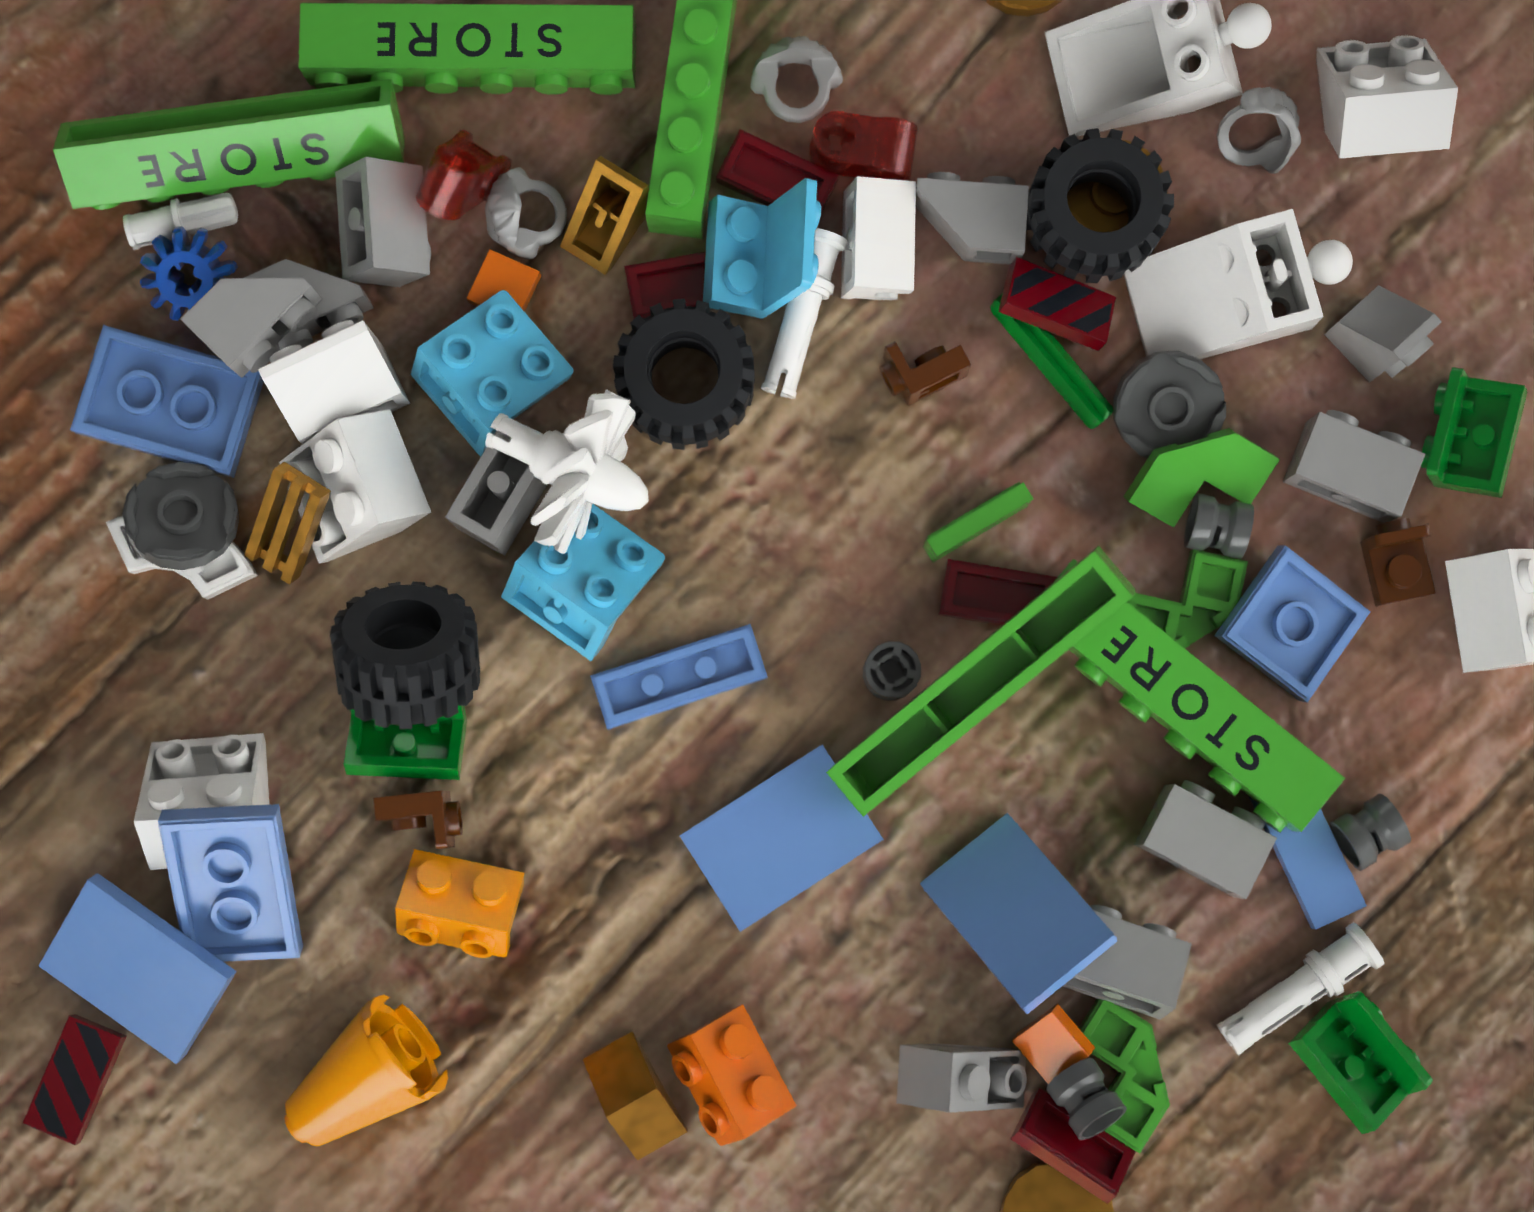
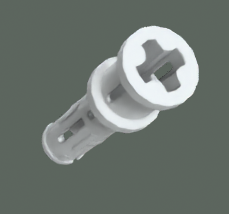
[761,228,848,399]
[1217,922,1384,1056]

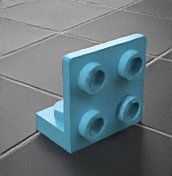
[703,178,821,319]
[410,290,574,457]
[501,504,665,661]

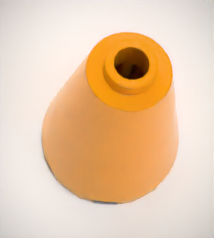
[285,995,448,1146]

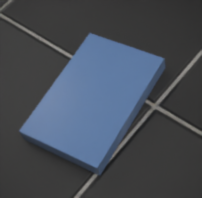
[70,325,264,478]
[679,744,884,932]
[158,804,303,962]
[920,813,1117,1014]
[38,873,237,1064]

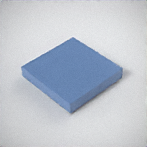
[1214,545,1371,702]

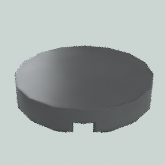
[1113,351,1226,458]
[122,462,240,570]

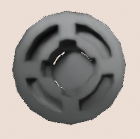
[1184,493,1254,559]
[862,641,921,701]
[1330,794,1411,871]
[1046,1058,1127,1140]

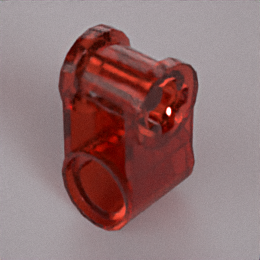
[809,111,918,181]
[416,129,512,220]

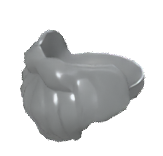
[750,36,843,123]
[1216,87,1301,174]
[485,167,567,259]

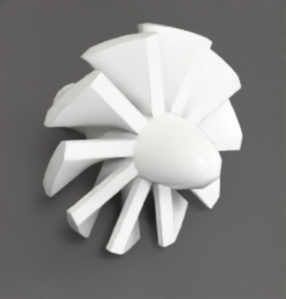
[485,389,648,554]

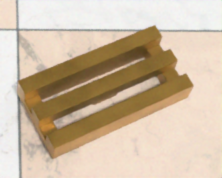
[244,461,331,585]

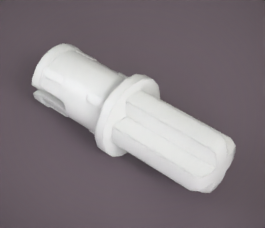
[123,193,238,250]

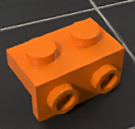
[667,1004,797,1146]

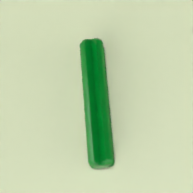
[990,293,1114,429]

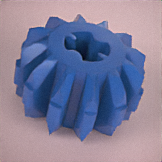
[140,226,237,321]

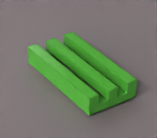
[923,482,1034,563]

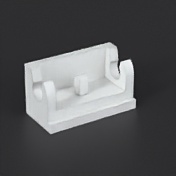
[841,176,916,300]

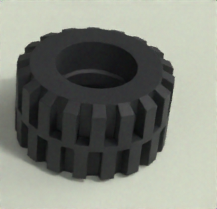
[1026,128,1174,283]
[613,299,755,450]
[330,581,480,729]

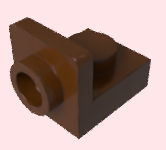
[879,342,971,406]
[1360,518,1436,607]
[373,790,463,849]

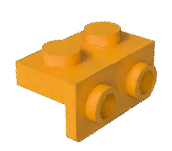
[395,849,525,958]

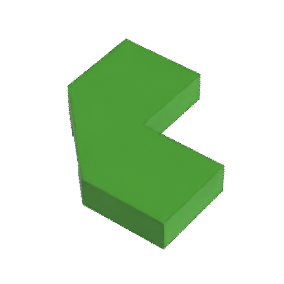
[1123,428,1280,528]
[1127,549,1248,648]
[1079,998,1170,1154]

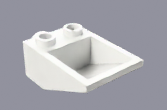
[1045,0,1272,137]
[1123,209,1353,359]

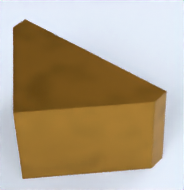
[560,156,649,275]
[582,1030,688,1161]

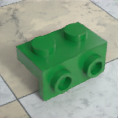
[1421,367,1527,498]
[343,706,467,780]
[1288,991,1433,1134]

